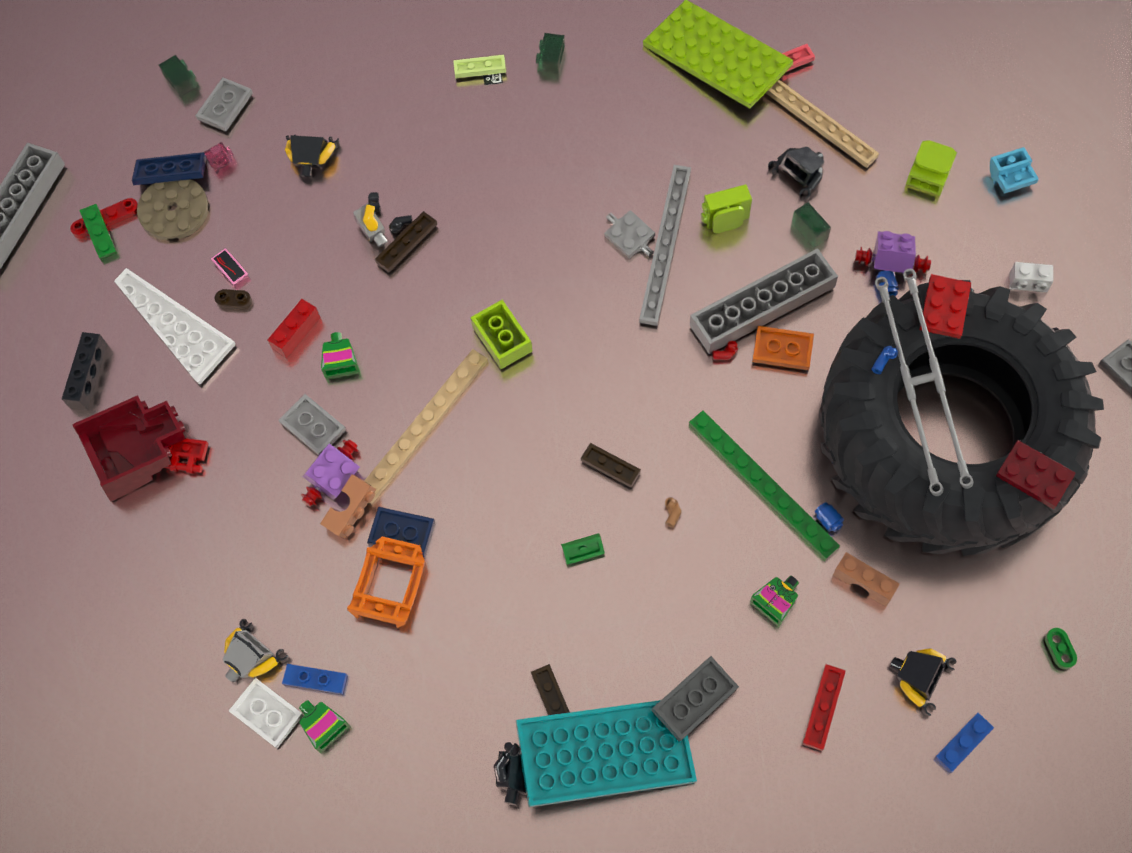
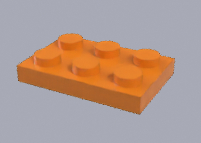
[752,326,814,370]

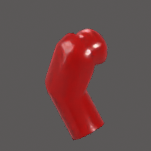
[713,341,738,360]

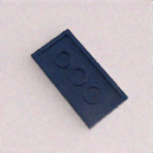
[132,152,206,185]

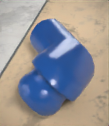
[872,346,898,374]

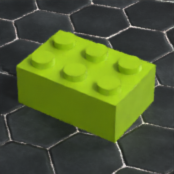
[470,299,533,369]

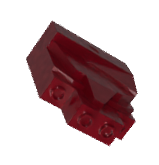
[72,395,186,502]

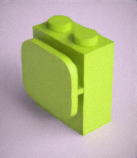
[906,140,957,196]
[701,184,752,233]

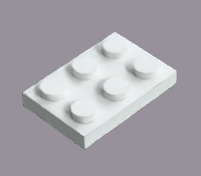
[229,678,303,748]

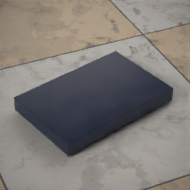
[367,507,435,557]

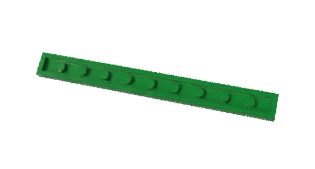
[689,410,840,561]

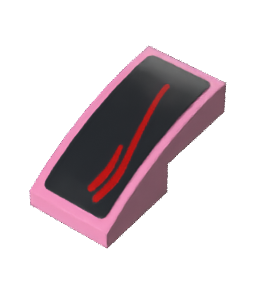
[211,248,248,286]

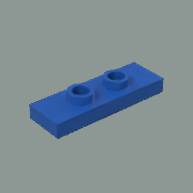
[282,664,347,695]

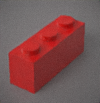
[267,299,321,359]

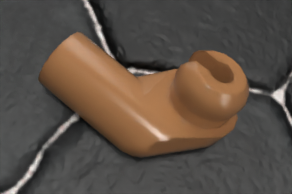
[665,497,682,528]

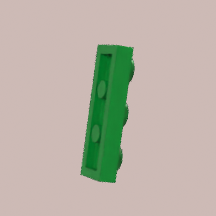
[79,204,117,260]

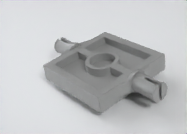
[604,210,655,259]

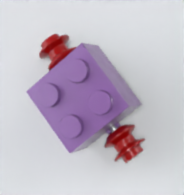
[855,231,931,274]
[301,439,360,507]

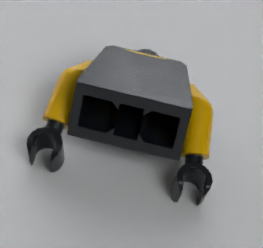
[285,134,340,178]
[890,648,957,716]

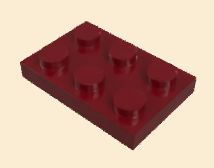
[996,440,1076,509]

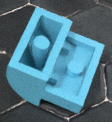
[990,147,1039,194]

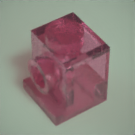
[204,142,234,174]

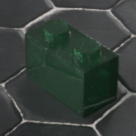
[536,33,565,73]
[159,55,197,97]
[792,202,831,248]

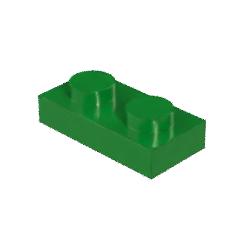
[561,533,605,565]

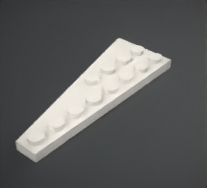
[114,268,236,385]

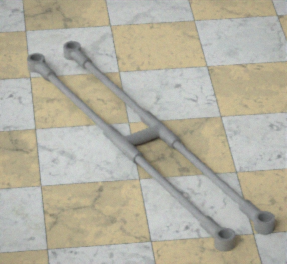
[875,269,974,496]

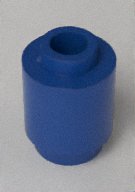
[876,270,899,297]
[815,502,844,532]

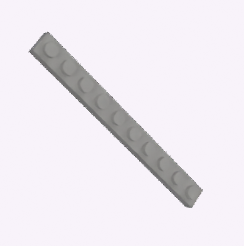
[639,165,691,326]

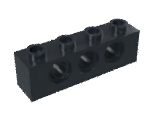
[62,332,107,410]

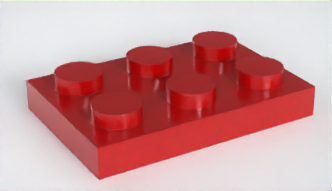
[919,274,971,339]

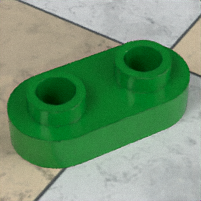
[1045,628,1077,669]

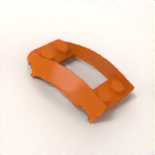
[347,537,425,628]

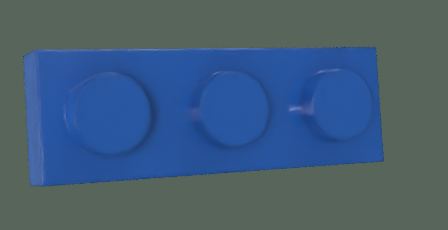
[934,713,994,773]

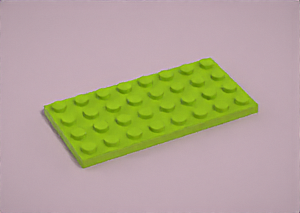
[643,0,793,109]

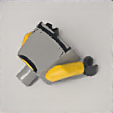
[353,192,388,247]
[223,619,289,682]

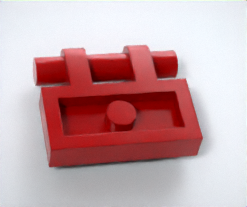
[164,438,209,474]

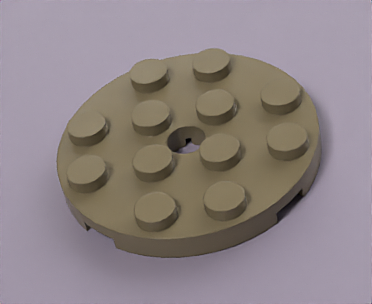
[137,179,208,241]

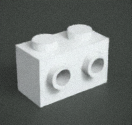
[1009,262,1053,292]

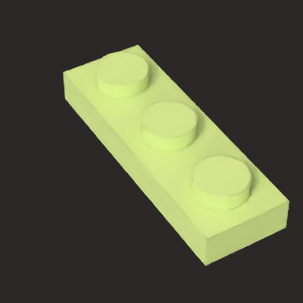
[453,55,506,78]

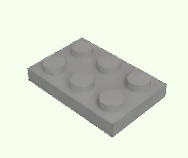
[195,77,253,131]
[278,394,346,456]

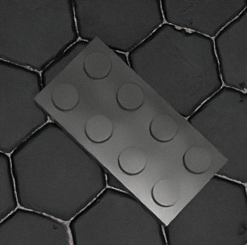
[651,656,739,742]

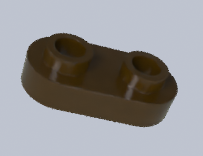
[214,289,252,310]

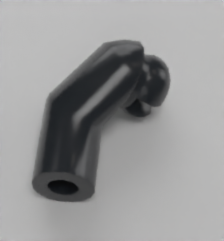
[389,215,413,233]

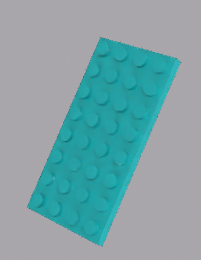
[515,700,697,807]

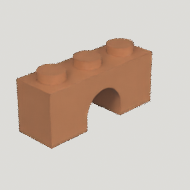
[320,474,376,538]
[833,552,900,607]

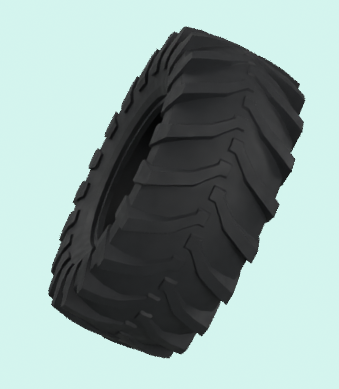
[819,280,1104,556]

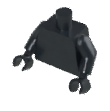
[768,147,825,202]
[493,742,527,805]

